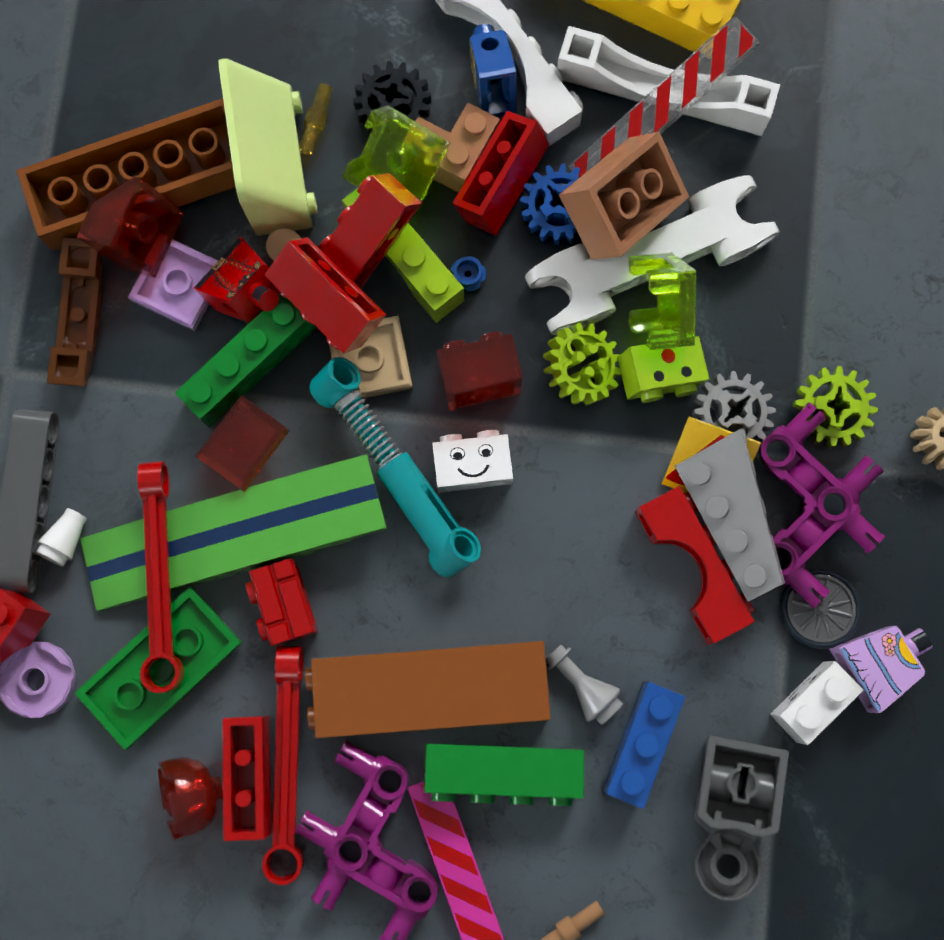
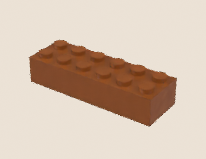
[16,98,236,251]

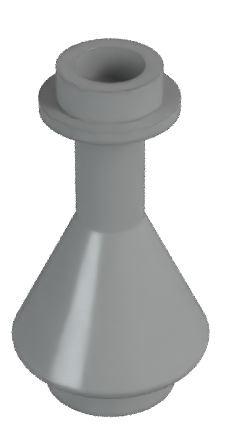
[546,645,623,725]

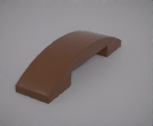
[47,238,102,387]

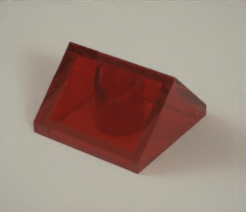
[195,395,290,492]

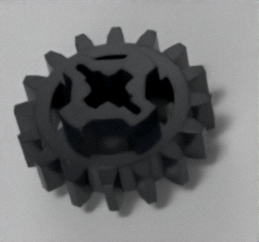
[353,61,432,141]

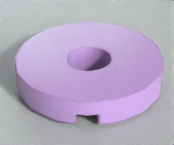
[0,642,76,718]

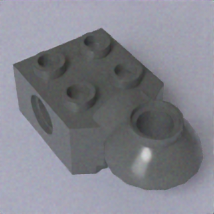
[694,735,789,901]

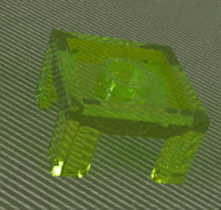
[342,105,450,202]
[629,252,696,350]

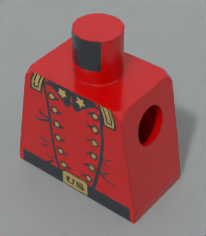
[194,237,279,323]

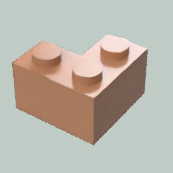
[401,103,500,193]

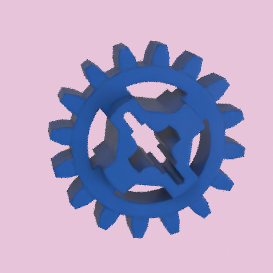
[520,163,580,245]

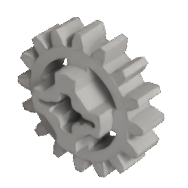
[692,371,776,442]

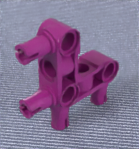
[758,402,885,608]
[295,740,438,940]

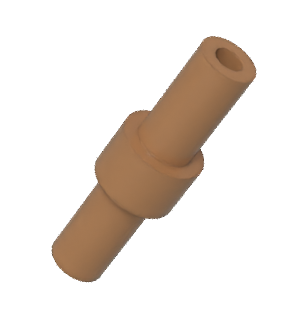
[540,900,605,940]

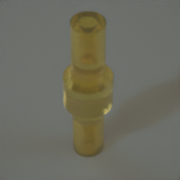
[299,83,333,155]

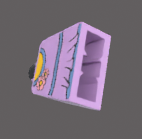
[829,626,933,713]

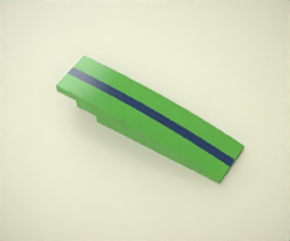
[80,454,387,611]

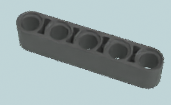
[0,409,59,594]

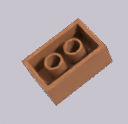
[559,131,689,260]

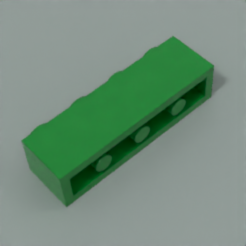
[175,295,316,428]
[423,744,584,806]

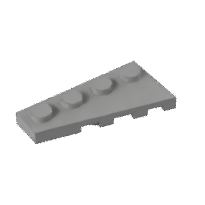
[675,428,785,602]

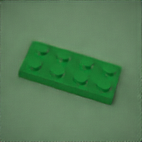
[75,587,243,750]

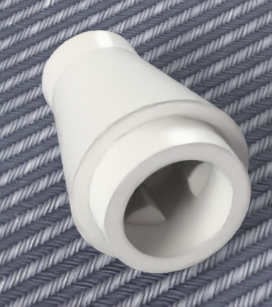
[36,508,87,567]

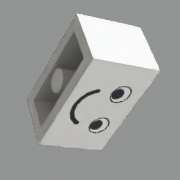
[432,430,513,493]
[770,661,863,745]

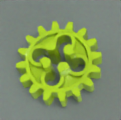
[543,323,621,405]

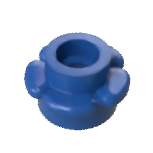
[451,256,486,292]

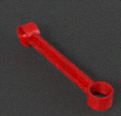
[137,461,184,693]
[262,646,305,885]

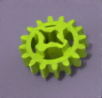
[792,366,878,449]

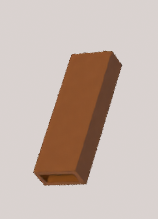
[305,641,551,738]

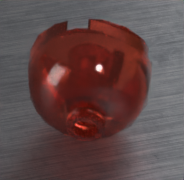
[158,757,223,841]

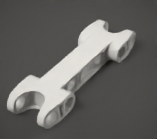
[525,175,780,335]

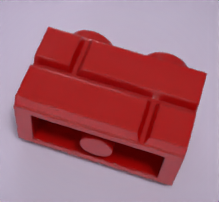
[246,558,319,647]

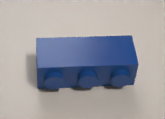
[602,682,686,809]

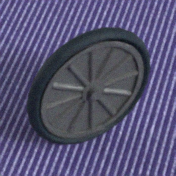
[780,569,862,649]

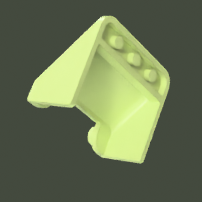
[219,58,318,236]

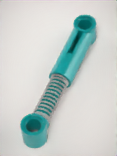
[309,357,481,578]

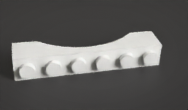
[435,0,583,147]
[557,26,780,136]

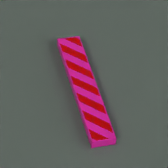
[408,781,505,940]

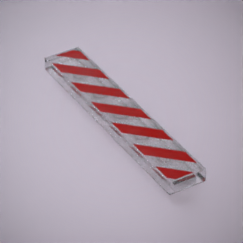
[568,16,760,178]

